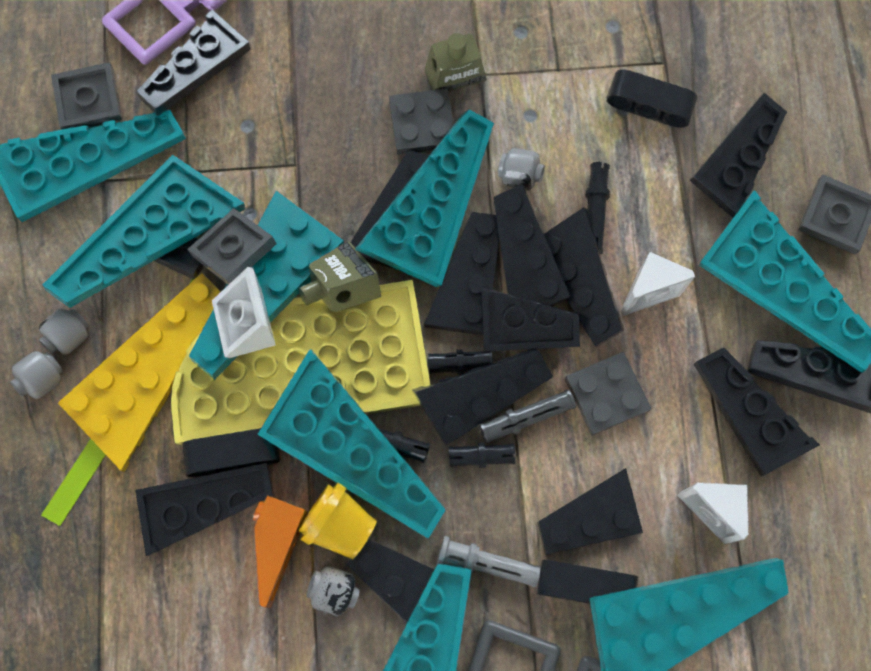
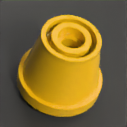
[299,483,377,560]

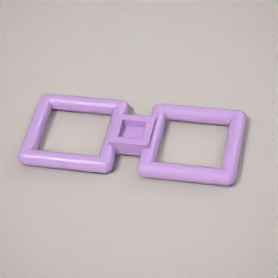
[102,0,227,64]

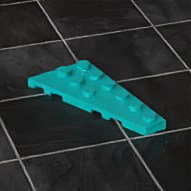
[355,109,494,287]
[0,110,186,222]
[42,155,245,308]
[699,190,871,373]
[189,191,344,380]
[258,349,446,539]
[589,558,789,671]
[383,564,471,671]

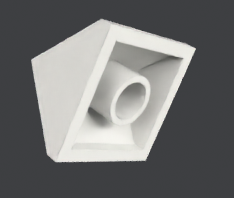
[621,252,695,316]
[212,267,276,358]
[677,483,748,544]

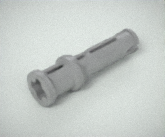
[437,535,541,587]

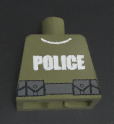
[425,33,486,92]
[299,241,381,312]

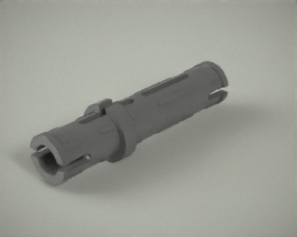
[479,389,576,443]

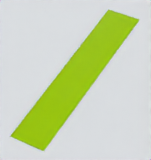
[41,439,106,526]

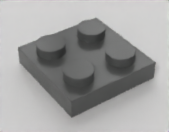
[51,62,123,130]
[389,88,453,155]
[798,174,871,255]
[188,208,277,285]
[565,352,652,436]

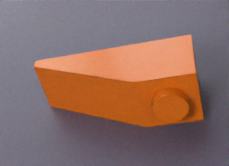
[253,495,308,608]

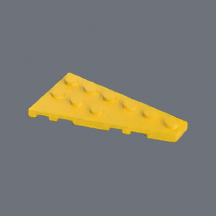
[58,273,221,473]

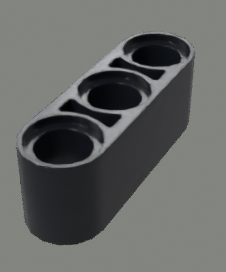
[606,69,697,128]
[182,428,281,477]
[537,560,638,604]

